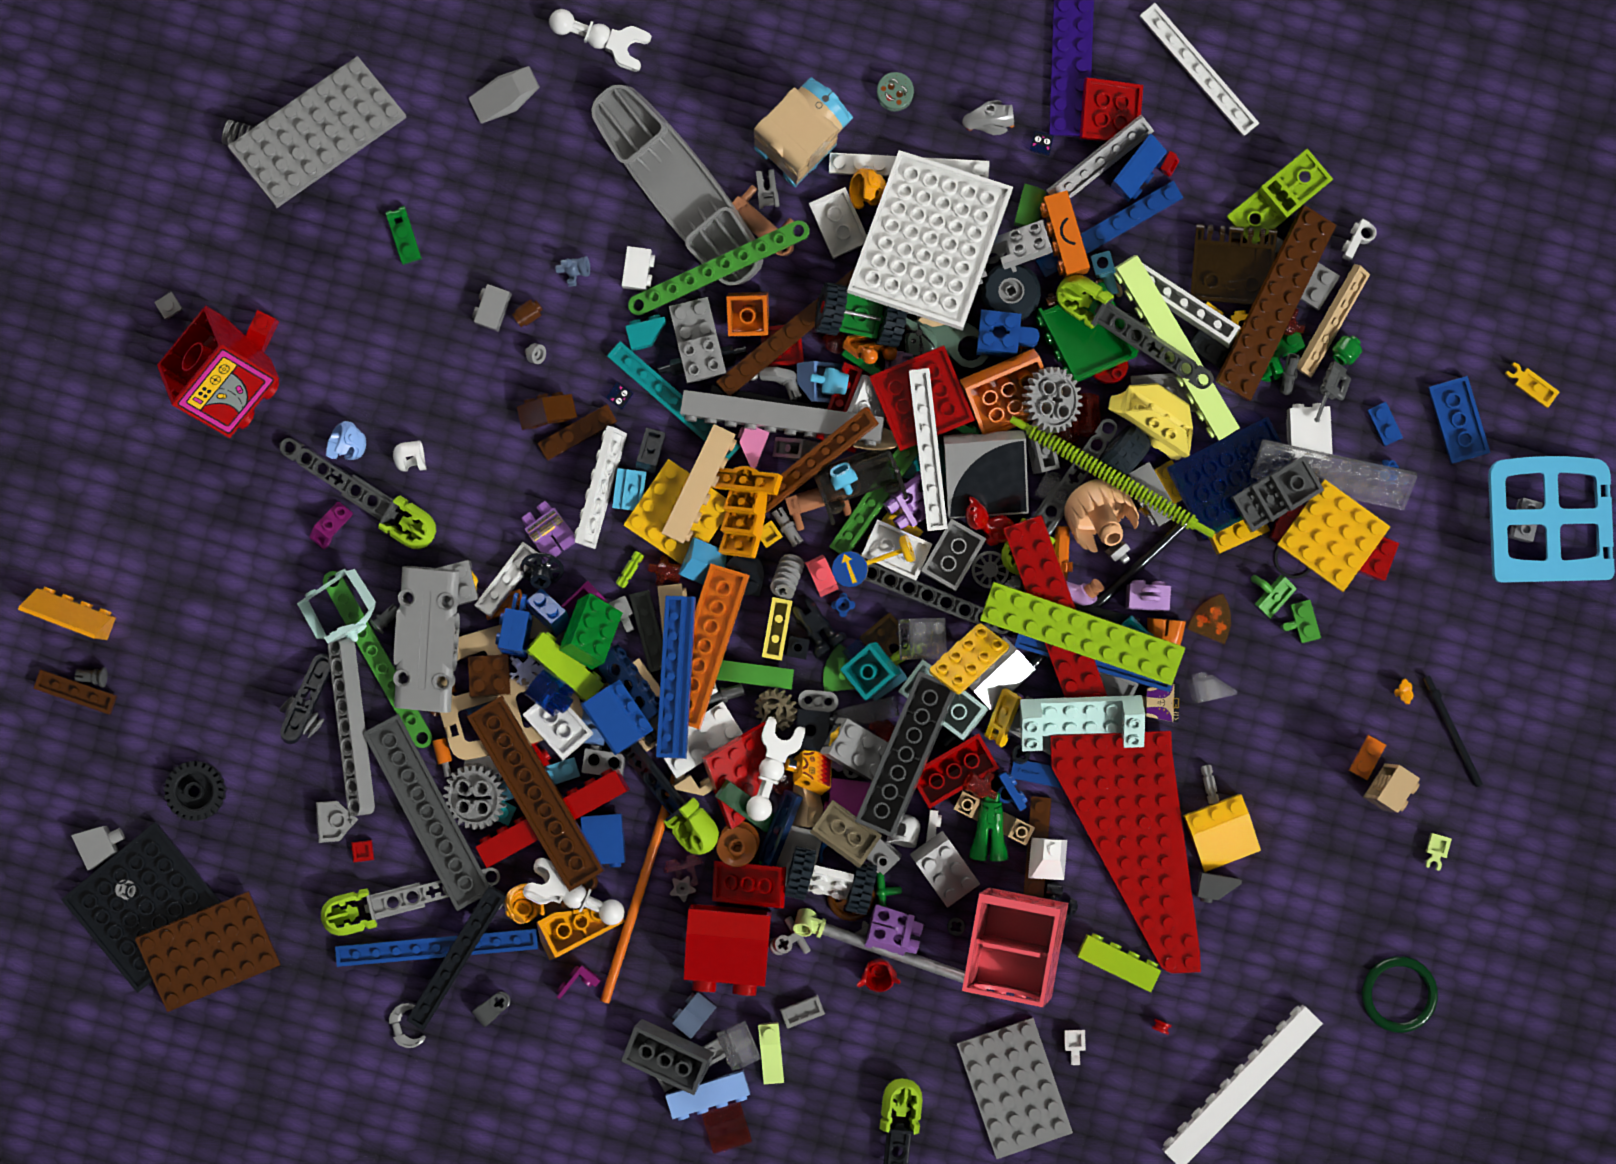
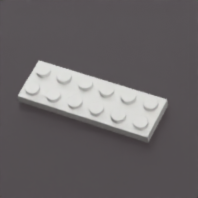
[574,426,627,549]

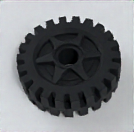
[164,761,226,821]

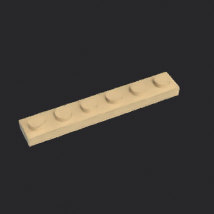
[1297,264,1370,378]

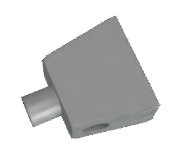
[72,826,125,870]

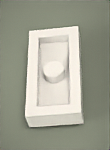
[926,810,942,842]

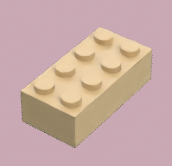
[1363,764,1420,813]

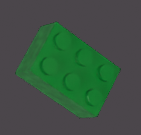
[559,593,623,670]

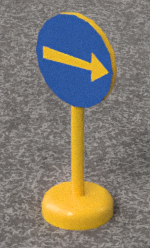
[832,534,915,587]

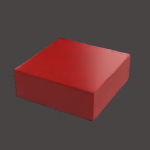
[1161,151,1179,177]
[351,840,375,862]

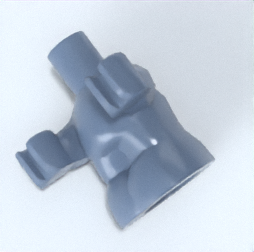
[555,256,590,287]

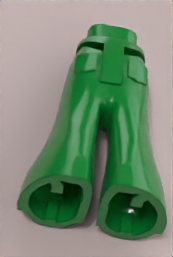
[969,791,1008,861]

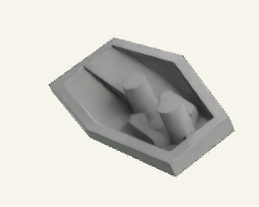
[469,66,540,124]

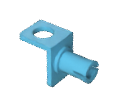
[1091,251,1119,295]

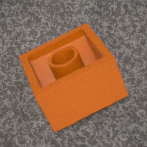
[726,292,769,336]

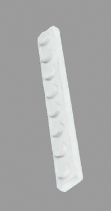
[1139,3,1259,137]
[829,153,989,179]
[909,368,948,531]

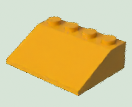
[18,586,116,640]

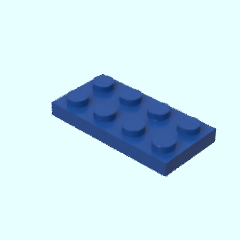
[1428,376,1490,464]

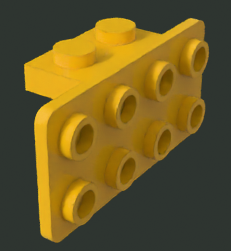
[929,624,1009,694]

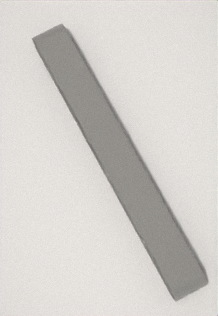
[328,637,375,816]

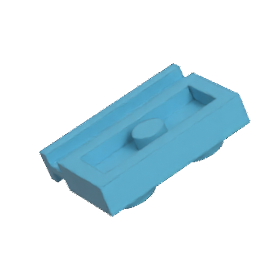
[612,468,646,511]

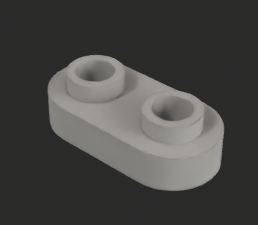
[798,690,838,712]

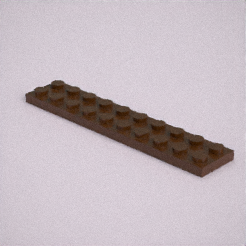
[1215,205,1336,401]
[467,696,605,892]

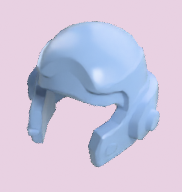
[326,421,366,460]

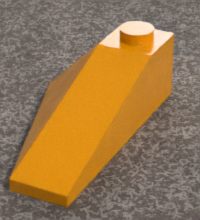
[536,908,625,960]

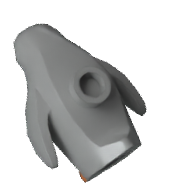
[962,100,1014,135]

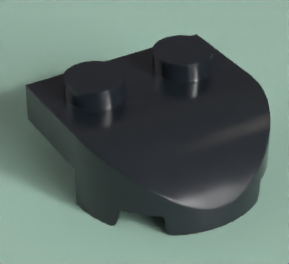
[725,554,765,597]

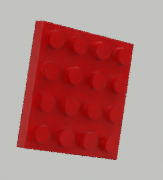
[869,345,975,451]

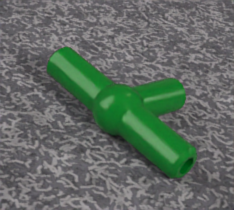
[876,872,902,908]

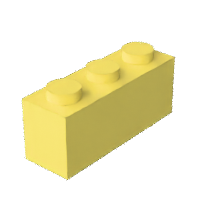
[762,597,793,661]

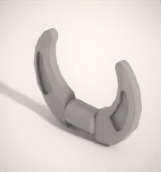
[389,1003,426,1048]

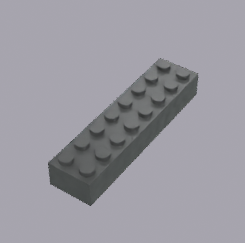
[855,671,956,838]

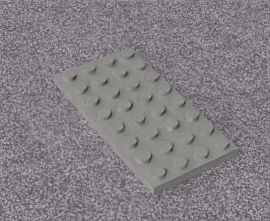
[228,56,406,209]

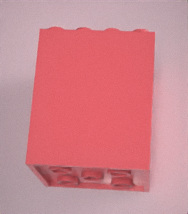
[962,887,1069,1007]

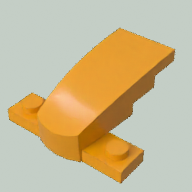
[711,466,783,559]

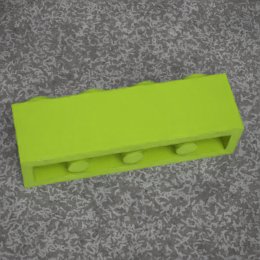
[525,632,604,702]
[1076,933,1161,992]

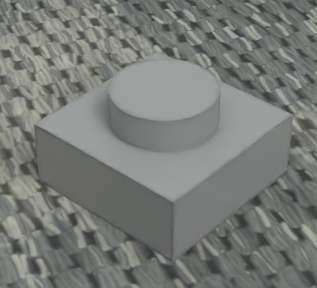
[154,292,183,320]

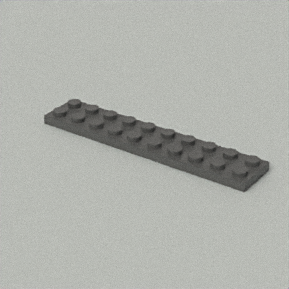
[363,714,489,911]

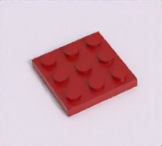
[1080,77,1143,142]

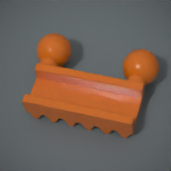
[843,335,898,364]

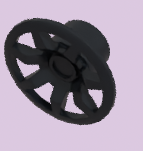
[520,553,564,589]

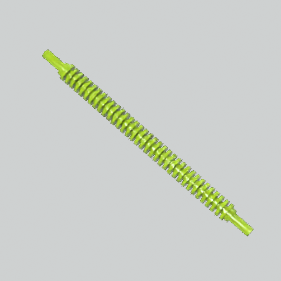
[1010,415,1216,539]

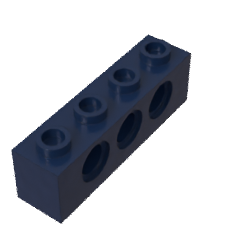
[597,644,660,722]

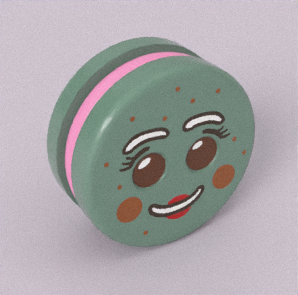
[877,72,914,112]

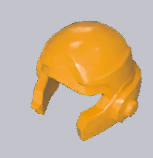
[849,168,887,209]
[504,884,545,924]

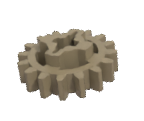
[754,688,798,732]

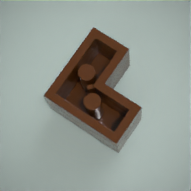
[517,392,577,430]

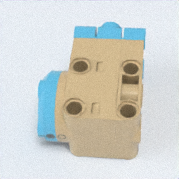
[754,77,853,187]

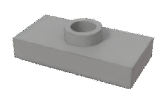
[780,995,825,1029]

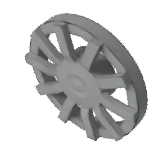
[971,551,1009,589]

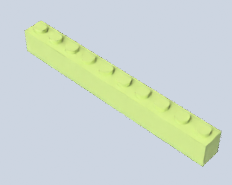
[1114,255,1240,441]

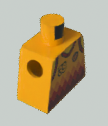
[784,750,832,795]

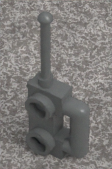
[1314,361,1351,422]

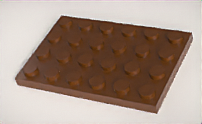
[135,891,281,1012]

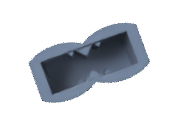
[672,991,717,1039]

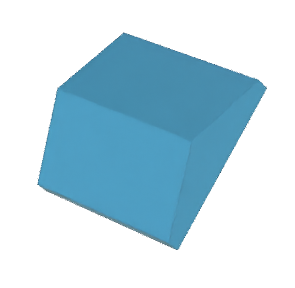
[678,537,727,585]

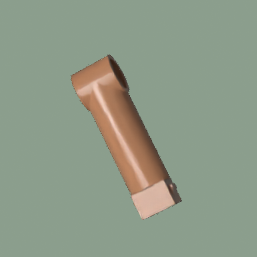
[732,185,794,257]
[785,480,861,531]

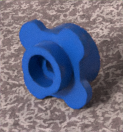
[831,593,855,617]

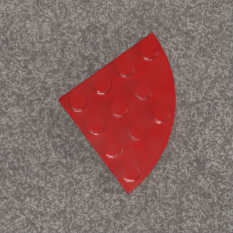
[702,721,766,829]

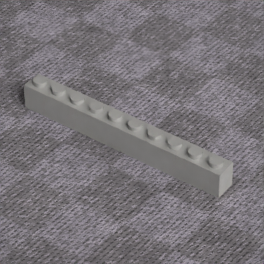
[680,390,884,446]

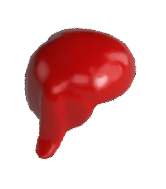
[856,958,901,992]

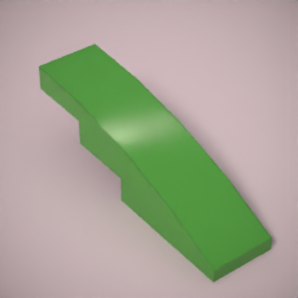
[716,660,794,690]

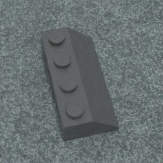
[621,1019,715,1095]

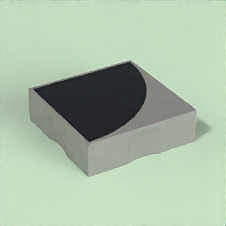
[943,430,1029,519]

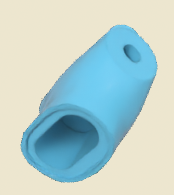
[810,368,849,395]
[830,462,858,495]

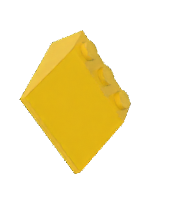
[1183,794,1261,872]

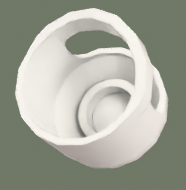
[393,440,427,471]
[886,815,921,848]

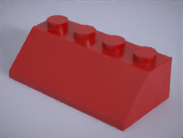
[916,733,999,809]

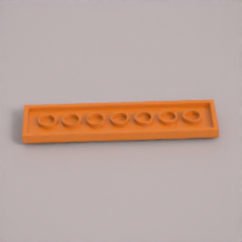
[689,563,750,730]

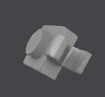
[609,596,634,633]

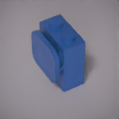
[581,813,626,867]

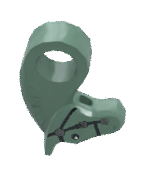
[904,317,989,370]

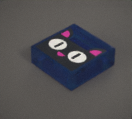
[1029,131,1054,156]
[606,382,634,410]

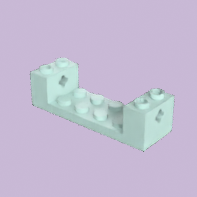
[1020,695,1145,751]

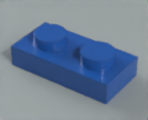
[1367,402,1403,446]

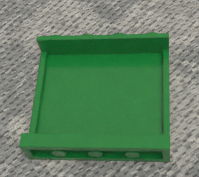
[1036,282,1138,382]

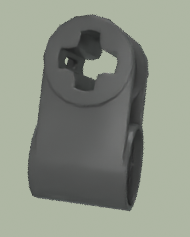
[472,991,511,1028]

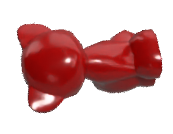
[965,496,1014,546]

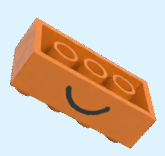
[1039,190,1090,278]

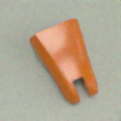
[1147,618,1186,645]

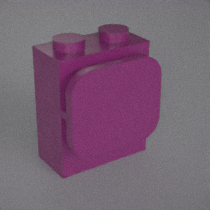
[824,778,872,817]

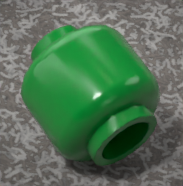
[1332,336,1362,366]

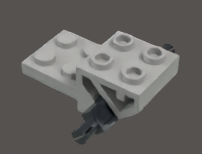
[658,297,747,384]

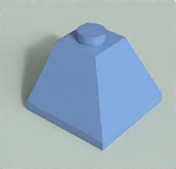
[797,361,842,403]

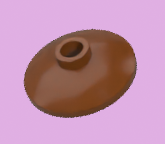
[717,827,757,867]

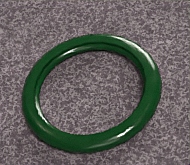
[1362,956,1438,1033]

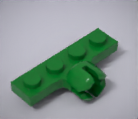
[1261,330,1305,382]

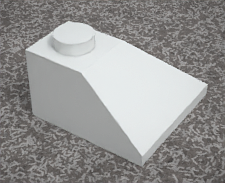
[1028,837,1067,880]

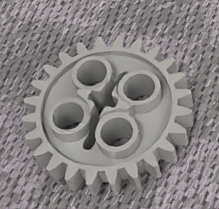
[1022,367,1082,433]
[443,764,508,830]

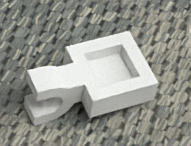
[1064,1030,1085,1065]

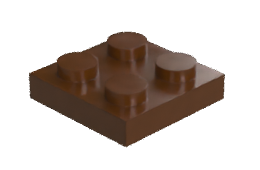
[468,654,511,698]

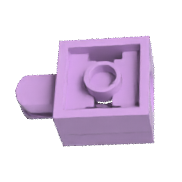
[1125,580,1171,611]

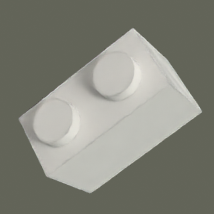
[622,246,655,291]

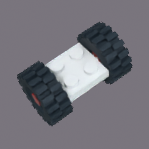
[785,846,877,915]

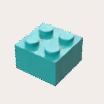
[840,642,901,700]

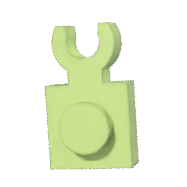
[1425,833,1452,871]

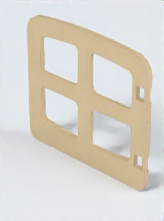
[440,615,583,760]

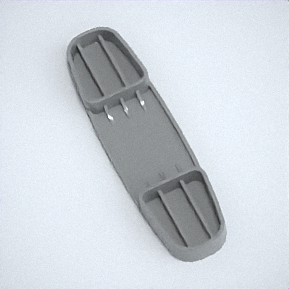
[591,85,763,285]

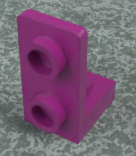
[309,502,353,550]
[561,581,609,619]
[557,964,602,1000]

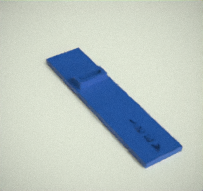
[1011,761,1062,788]

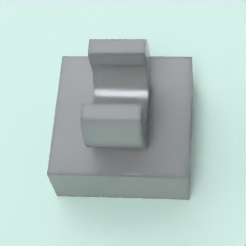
[1104,540,1130,564]

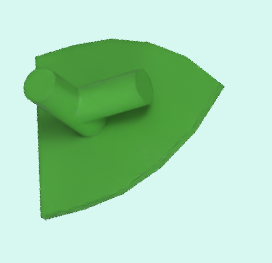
[823,644,856,692]

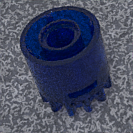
[525,668,574,717]

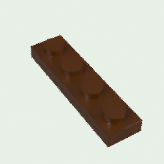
[538,404,617,461]
[33,670,118,715]

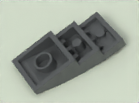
[1230,455,1324,532]

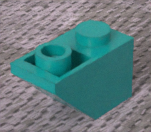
[626,315,666,352]

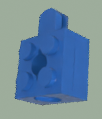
[976,310,1040,358]
[495,593,533,658]

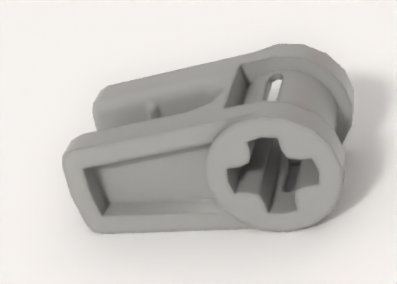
[756,169,779,209]

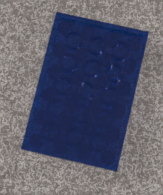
[1166,417,1292,540]

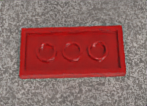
[712,860,786,908]

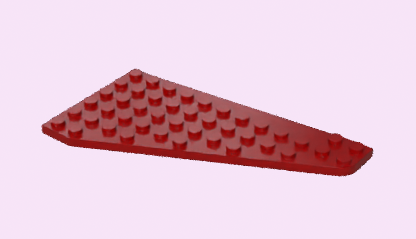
[1050,731,1201,973]

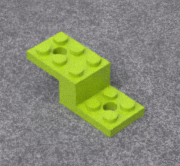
[1226,148,1333,244]

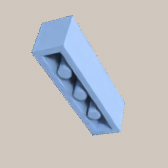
[665,1069,750,1121]

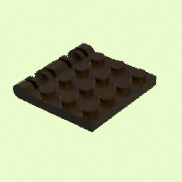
[1190,224,1277,305]

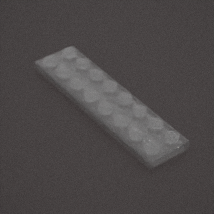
[1250,439,1418,510]

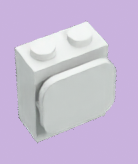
[1286,403,1333,458]

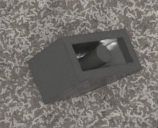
[1196,872,1242,903]

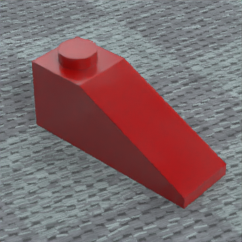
[246,310,280,352]

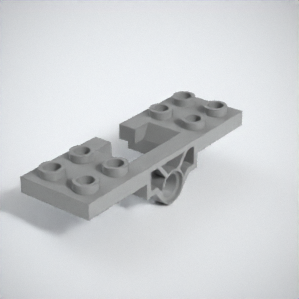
[979,220,1053,285]

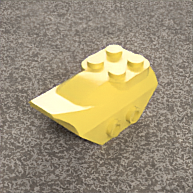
[1108,383,1193,460]

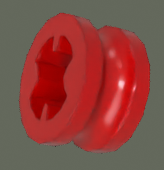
[1152,1019,1172,1035]

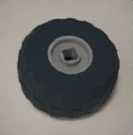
[981,264,1041,321]
[1098,425,1151,477]

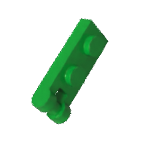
[385,205,422,265]

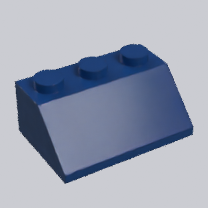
[1110,133,1167,202]
[581,680,654,755]

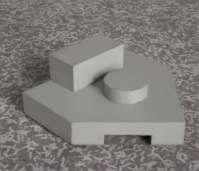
[316,801,358,843]

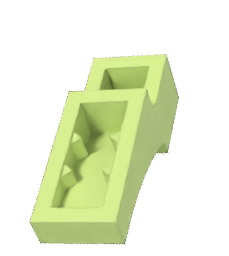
[758,1022,784,1084]

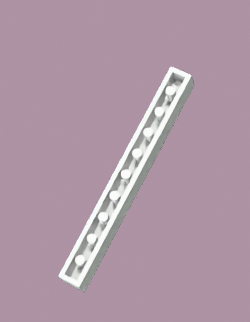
[1162,1005,1323,1164]

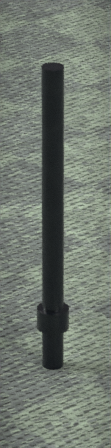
[1423,675,1483,787]

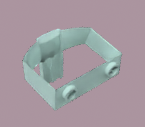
[297,569,376,644]

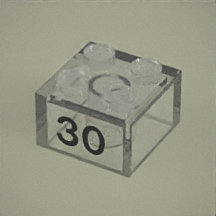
[898,618,947,660]

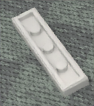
[475,542,538,618]

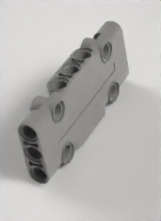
[393,566,460,713]

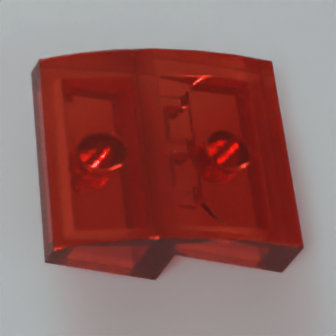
[702,1102,753,1154]

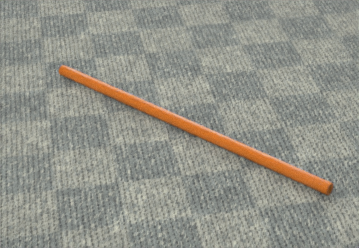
[600,774,677,1004]

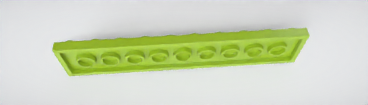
[980,581,1185,686]

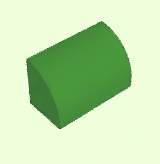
[1014,184,1047,227]

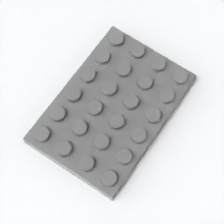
[957,1017,1073,1159]

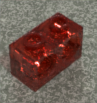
[1073,393,1101,437]

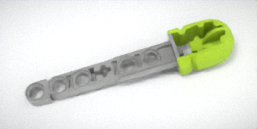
[321,868,500,936]

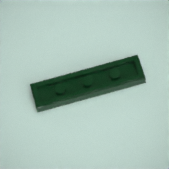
[715,779,775,834]

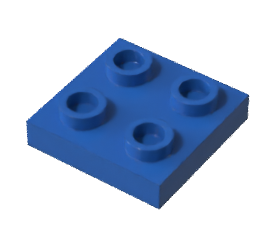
[997,771,1027,811]

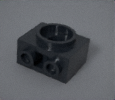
[796,709,834,752]

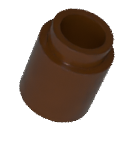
[512,299,543,327]

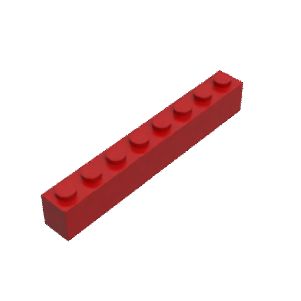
[476,768,630,868]

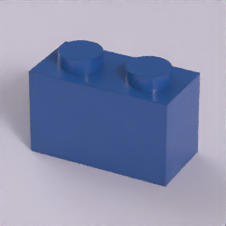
[526,589,570,637]

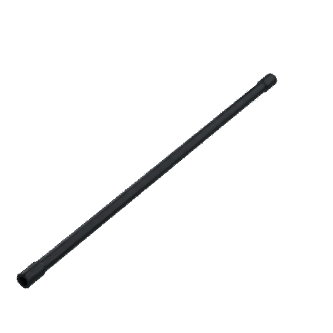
[941,506,1199,750]

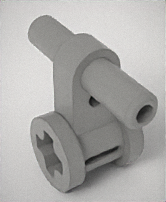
[770,916,811,955]

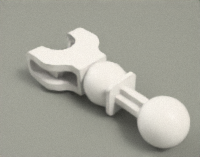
[549,9,652,72]
[746,716,805,821]
[523,858,625,925]

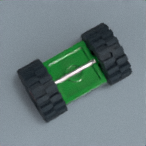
[814,282,908,348]

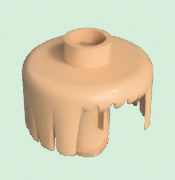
[1064,478,1139,553]

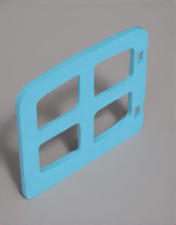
[1488,456,1615,583]

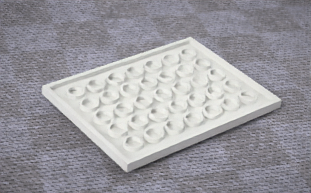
[847,150,1013,330]

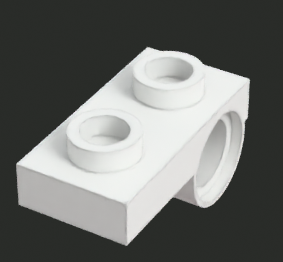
[1342,219,1376,261]

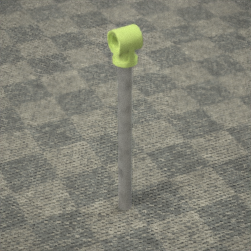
[793,908,965,983]

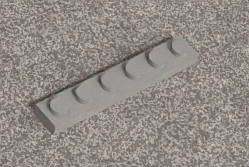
[1046,115,1154,198]

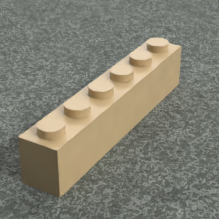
[661,424,737,544]

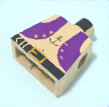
[1142,684,1180,722]

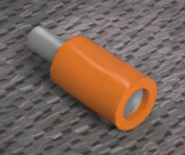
[432,738,452,777]

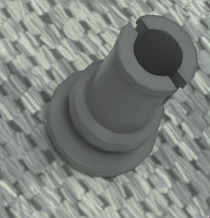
[369,603,398,634]
[75,667,108,687]

